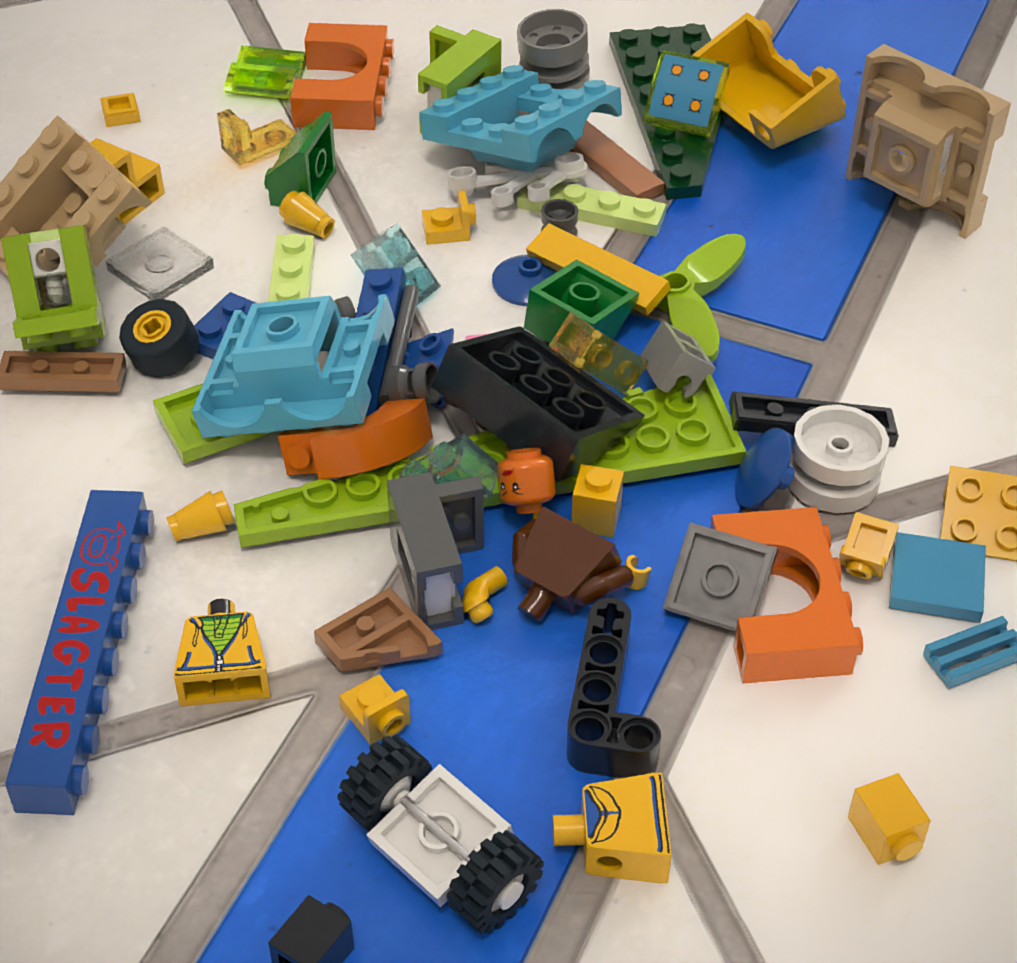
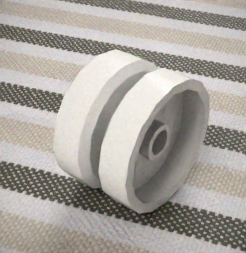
[789,404,890,513]

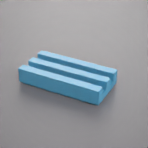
[923,616,1017,689]

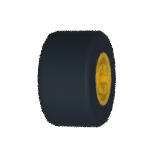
[119,299,199,377]

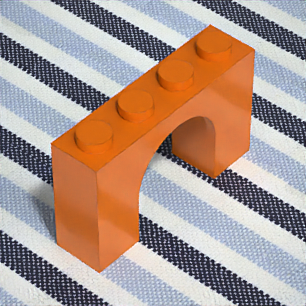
[290,23,394,130]
[710,507,863,684]

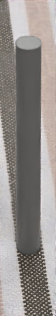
[378,284,419,405]

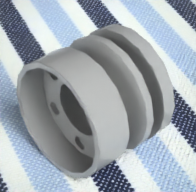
[517,9,590,90]

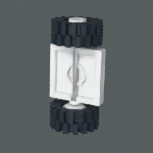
[337,735,544,934]

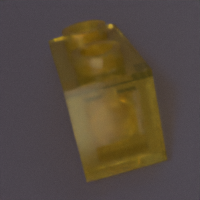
[217,109,296,165]
[549,311,648,394]

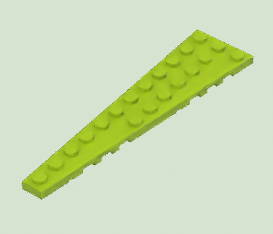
[233,374,747,548]

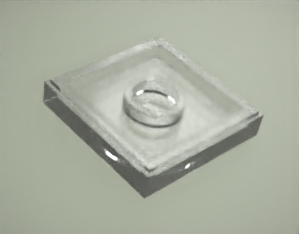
[106,226,214,300]

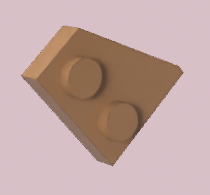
[314,587,443,672]

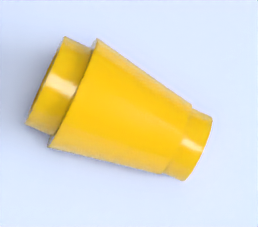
[279,191,335,239]
[166,490,235,542]

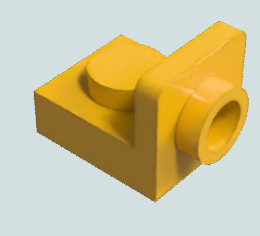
[422,190,476,245]
[339,674,411,745]

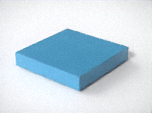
[889,532,986,623]

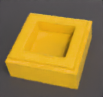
[100,93,141,127]

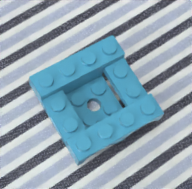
[419,65,622,172]
[191,294,395,438]

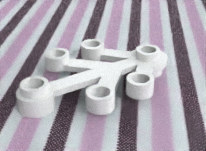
[447,152,588,207]

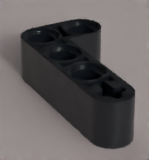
[566,598,661,778]

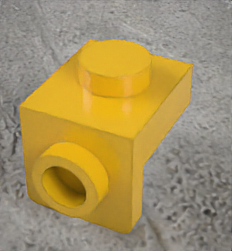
[839,512,899,579]

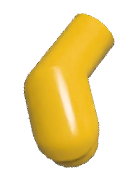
[462,566,508,624]

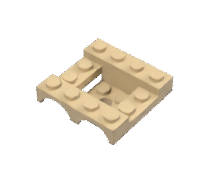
[845,44,1011,239]
[0,115,152,307]

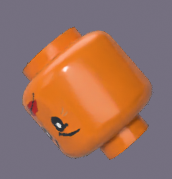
[497,448,556,514]

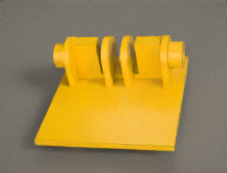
[940,466,1017,561]

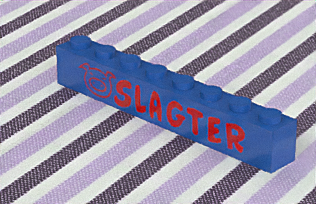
[5,490,154,815]

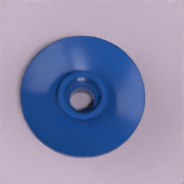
[492,255,557,306]

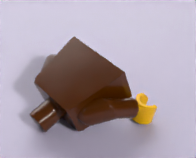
[512,507,652,623]

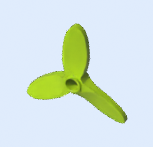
[656,234,746,363]

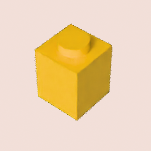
[571,464,624,538]
[848,773,931,865]

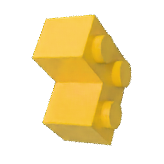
[90,138,165,224]

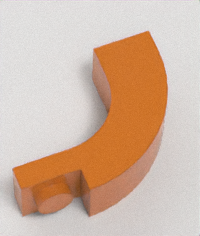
[278,398,433,479]

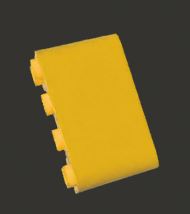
[688,12,846,149]

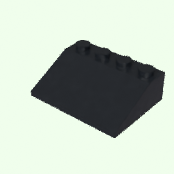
[431,326,645,482]

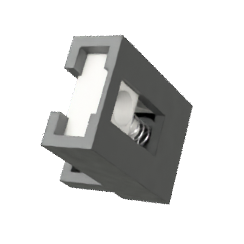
[387,472,484,630]

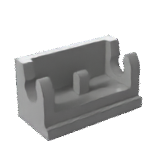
[639,321,716,398]

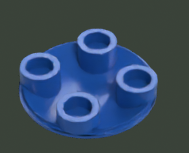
[735,428,795,511]

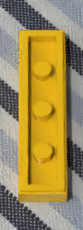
[526,223,671,316]

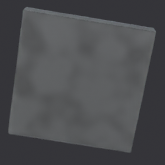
[663,522,778,632]

